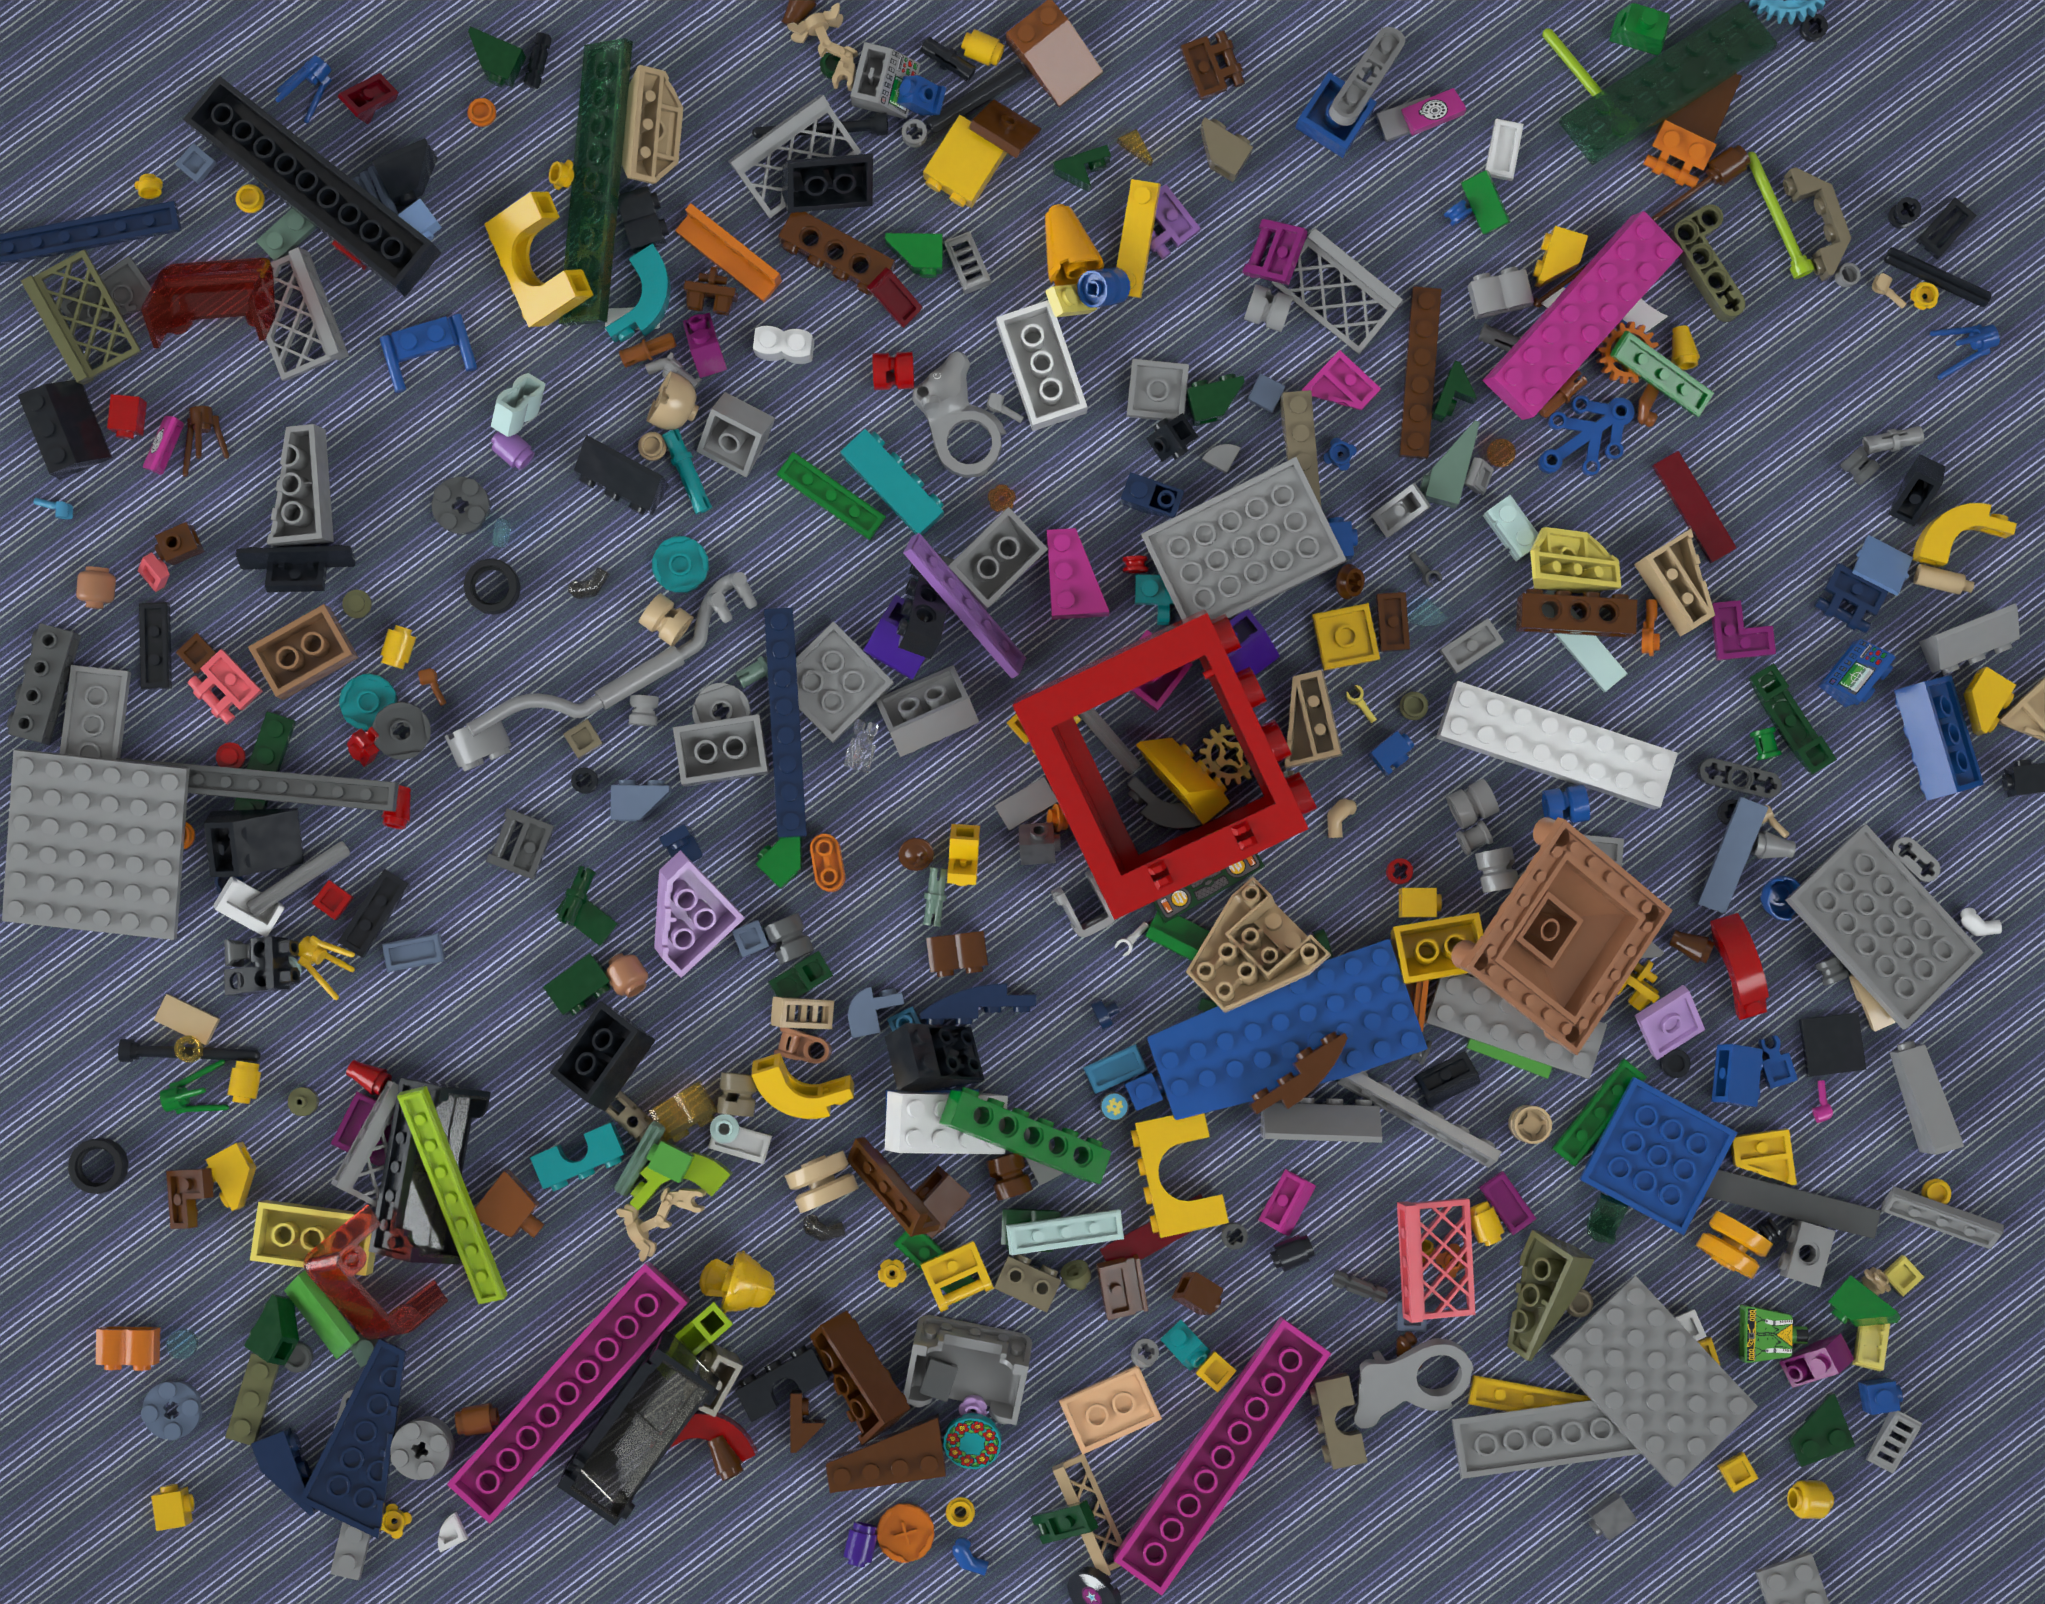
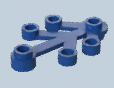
[1538,395,1634,476]

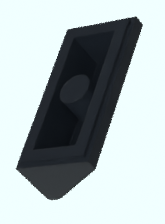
[1414,1051,1480,1107]

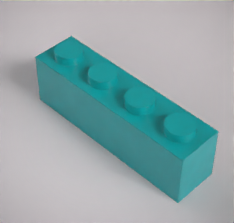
[840,429,944,536]

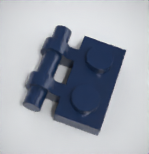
[1814,563,1888,633]

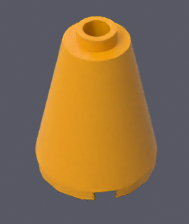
[1045,204,1104,286]

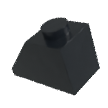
[1888,454,1946,526]

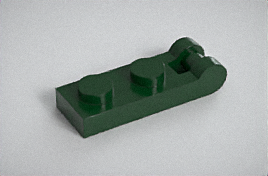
[1030,1500,1099,1544]

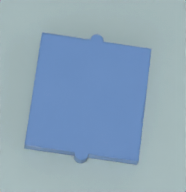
[1852,535,1913,596]

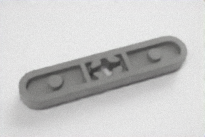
[1329,27,1405,126]

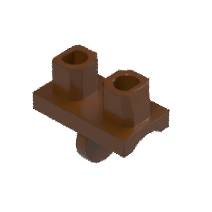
[684,266,738,316]

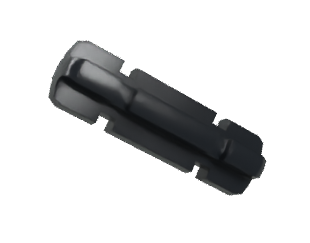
[524,32,552,89]

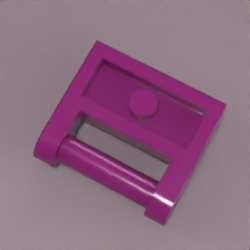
[1242,219,1308,285]

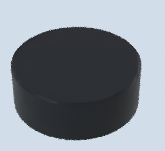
[1660,1049,1691,1078]

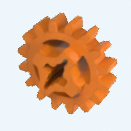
[1595,321,1659,384]

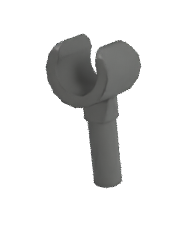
[1409,551,1442,587]

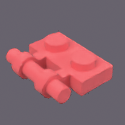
[188,649,263,725]

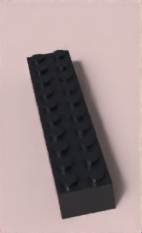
[183,76,441,297]

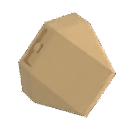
[1186,877,1331,1013]

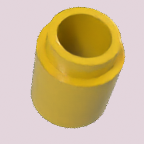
[961,29,1005,66]
[380,625,416,669]
[227,1061,261,1104]
[1470,1201,1505,1246]

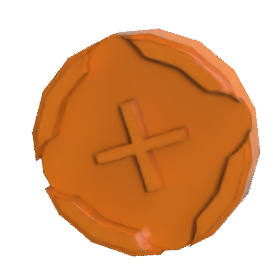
[877,1503,935,1563]

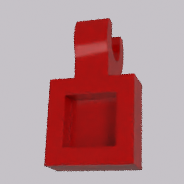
[347,727,379,767]

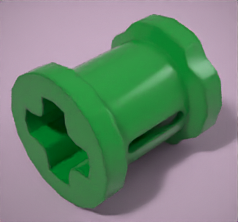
[1750,727,1782,761]

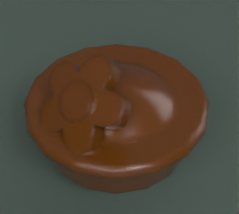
[1336,564,1365,599]
[898,838,934,871]

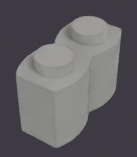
[1467,267,1534,319]

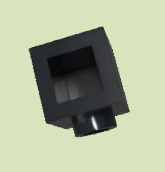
[2002,759,2045,797]

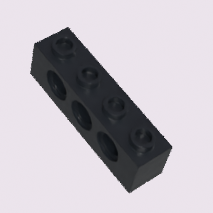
[896,553,954,659]

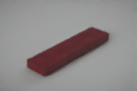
[1652,451,1737,564]
[1099,1193,1203,1261]

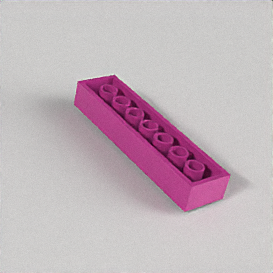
[1482,211,1683,420]

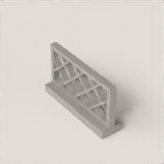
[728,95,861,219]
[1271,228,1403,355]
[242,247,349,381]
[331,1080,452,1207]

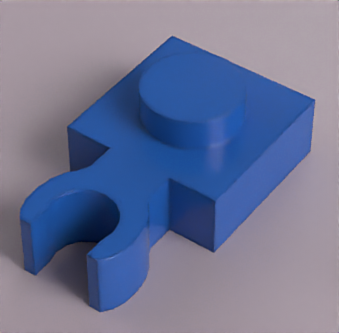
[1759,1035,1798,1089]

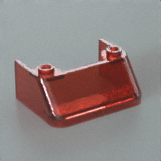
[141,258,276,348]
[303,1204,449,1340]

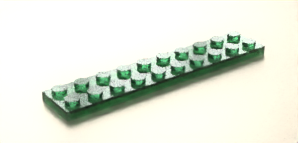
[559,38,633,326]

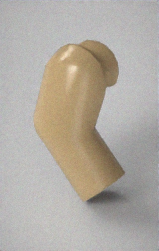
[1327,798,1357,838]

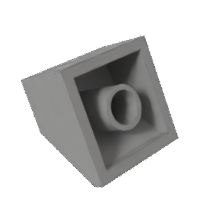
[696,392,775,478]

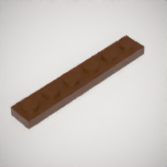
[1399,286,1442,459]

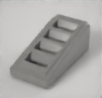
[944,231,991,295]
[1866,1411,1923,1473]

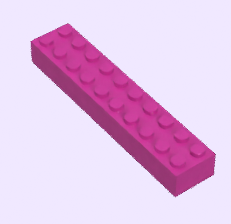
[447,1261,691,1524]
[1113,1316,1331,1595]

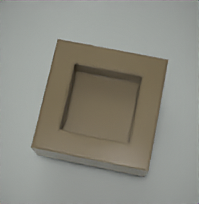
[563,719,604,759]

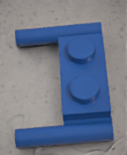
[379,314,477,393]

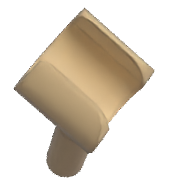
[1872,273,1907,309]
[1762,805,1790,838]

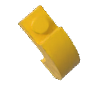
[1912,503,2017,567]
[751,1053,854,1119]

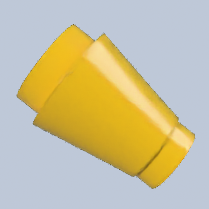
[1671,325,1700,370]

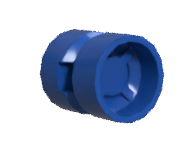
[1077,267,1130,308]
[1542,784,1590,823]

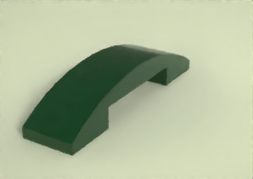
[1749,663,1837,775]

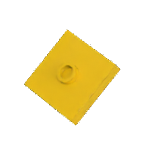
[1312,603,1380,671]

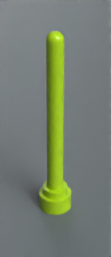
[1542,28,1639,141]
[1747,152,1816,280]

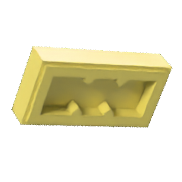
[1852,1324,1890,1371]

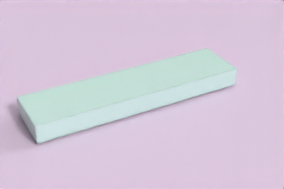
[1542,590,1628,692]
[1006,1209,1124,1255]

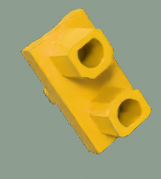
[1618,960,1660,1011]

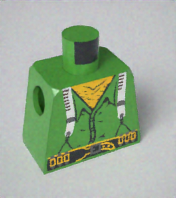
[1739,1304,1808,1363]

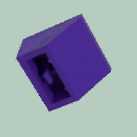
[863,594,945,680]
[1227,609,1280,675]

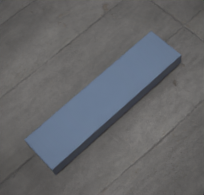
[1697,796,1768,914]

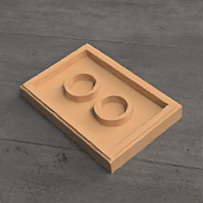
[1059,1365,1162,1455]

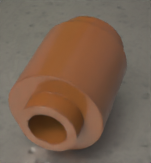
[455,1403,500,1437]

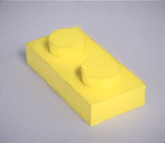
[1045,284,1097,317]

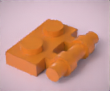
[1643,120,1717,188]

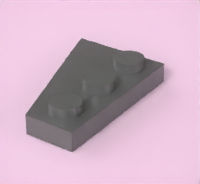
[61,256,164,329]

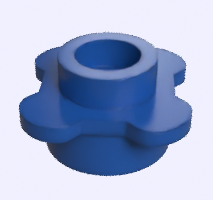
[1323,438,1357,471]

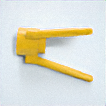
[297,936,355,1000]

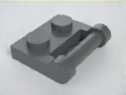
[486,808,555,880]

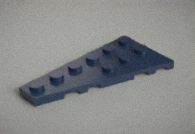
[299,1338,407,1539]

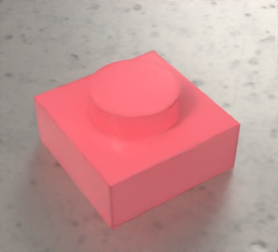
[137,552,170,592]

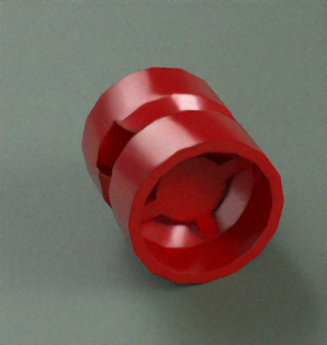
[872,351,914,390]

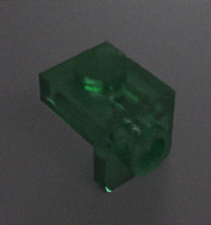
[1587,1193,1628,1245]

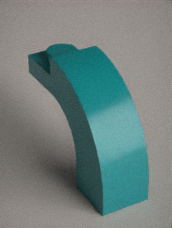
[605,243,671,343]

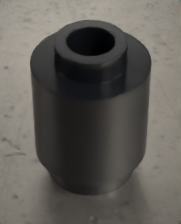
[1270,1235,1315,1272]

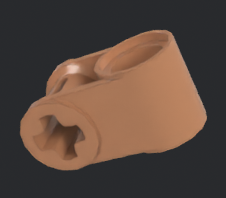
[774,1027,832,1064]

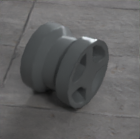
[1815,955,1851,986]

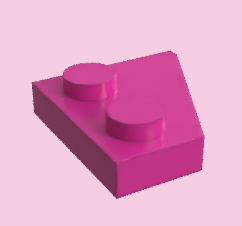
[1302,350,1381,411]

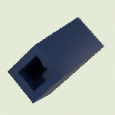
[1120,472,1184,518]

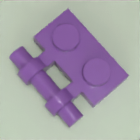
[1150,185,1201,260]

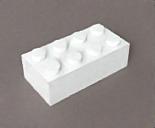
[996,300,1087,431]
[885,1091,1008,1154]

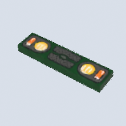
[1153,853,1265,923]

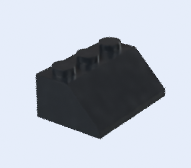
[782,153,873,213]
[18,380,113,480]
[574,435,669,515]

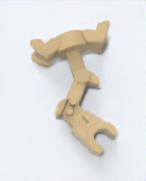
[787,3,858,91]
[616,1187,707,1262]

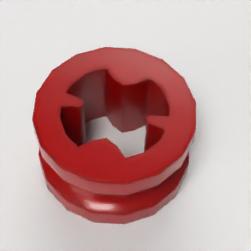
[1122,556,1148,573]
[1386,858,1413,884]

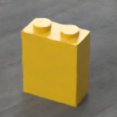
[923,115,1007,209]

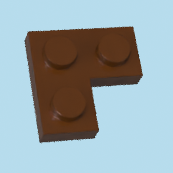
[166,1168,214,1229]

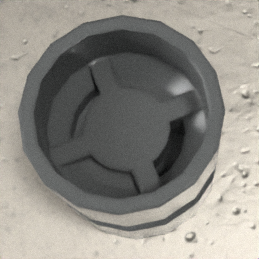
[765,913,814,965]

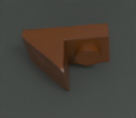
[790,1390,827,1453]

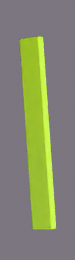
[397,1086,508,1305]

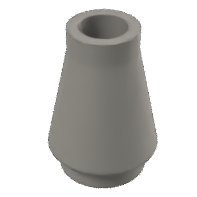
[1750,831,1796,859]

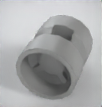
[1244,284,1293,332]
[1446,779,1499,829]
[1475,847,1519,893]

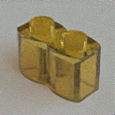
[649,1081,717,1142]

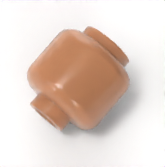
[76,566,116,609]
[605,953,648,998]

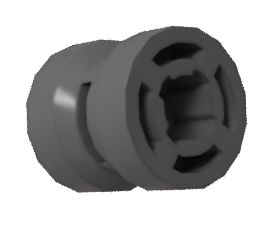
[1839,445,1880,486]

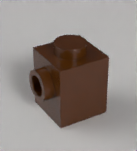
[154,522,205,565]
[1172,1272,1224,1315]

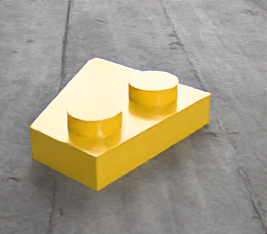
[1731,1128,1797,1185]

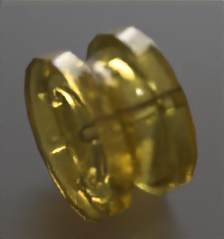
[174,1035,203,1063]

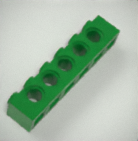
[939,1087,1112,1184]

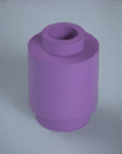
[491,431,535,470]

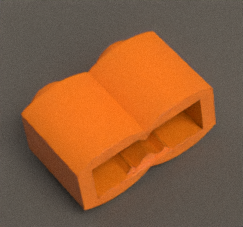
[96,1326,160,1371]

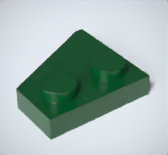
[1788,1392,1855,1467]

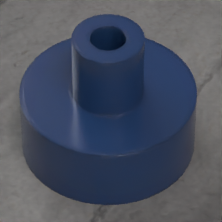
[1090,999,1120,1030]

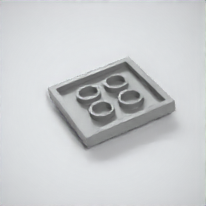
[796,621,894,743]

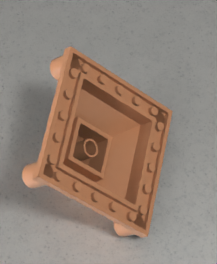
[1451,817,1672,1055]

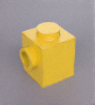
[1399,888,1442,918]
[151,1484,194,1531]

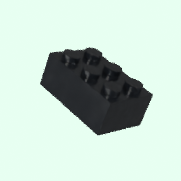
[550,1001,656,1111]

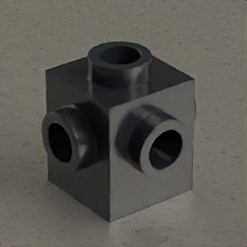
[1146,413,1199,462]

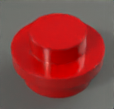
[216,742,246,769]

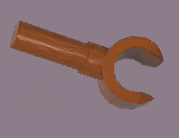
[418,668,447,706]

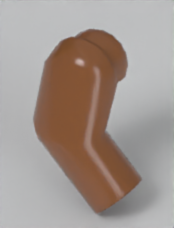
[1637,383,1660,427]

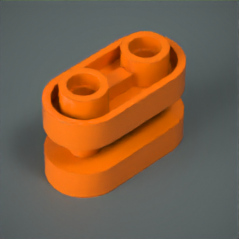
[810,834,846,892]

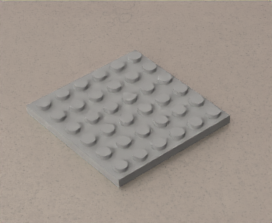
[2,749,190,940]

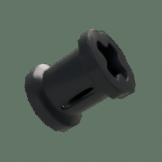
[1888,197,1921,229]

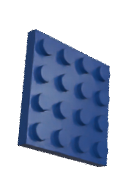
[1579,1077,1738,1235]

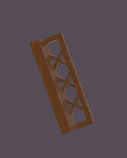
[847,1137,941,1237]

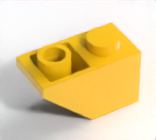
[1533,226,1588,288]
[1963,667,2016,736]
[205,1142,256,1211]

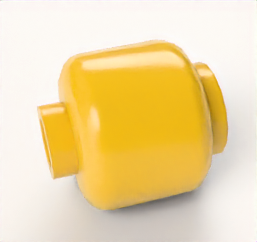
[1787,1480,1834,1519]

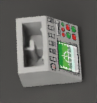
[850,42,921,119]

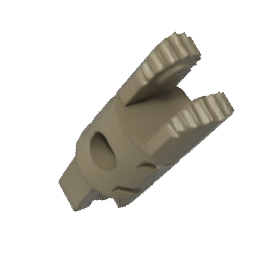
[605,1090,665,1145]

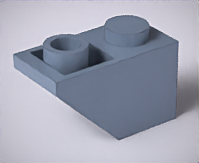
[610,780,672,822]

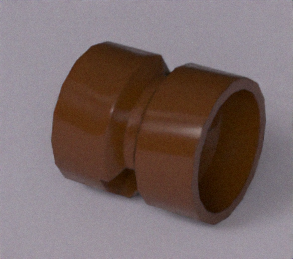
[986,1152,1033,1201]

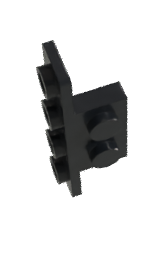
[236,545,356,593]

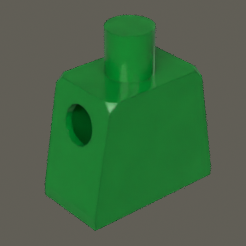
[1609,3,1670,56]

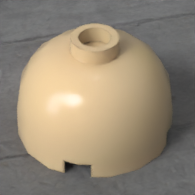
[647,371,699,430]

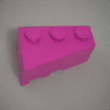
[1046,528,1110,620]

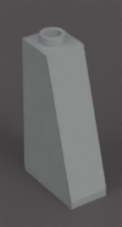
[1889,1040,1964,1155]

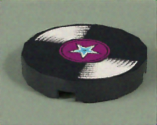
[1067,1566,1122,1604]

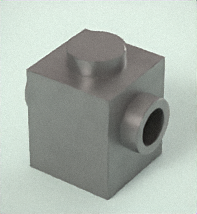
[1019,822,1061,865]

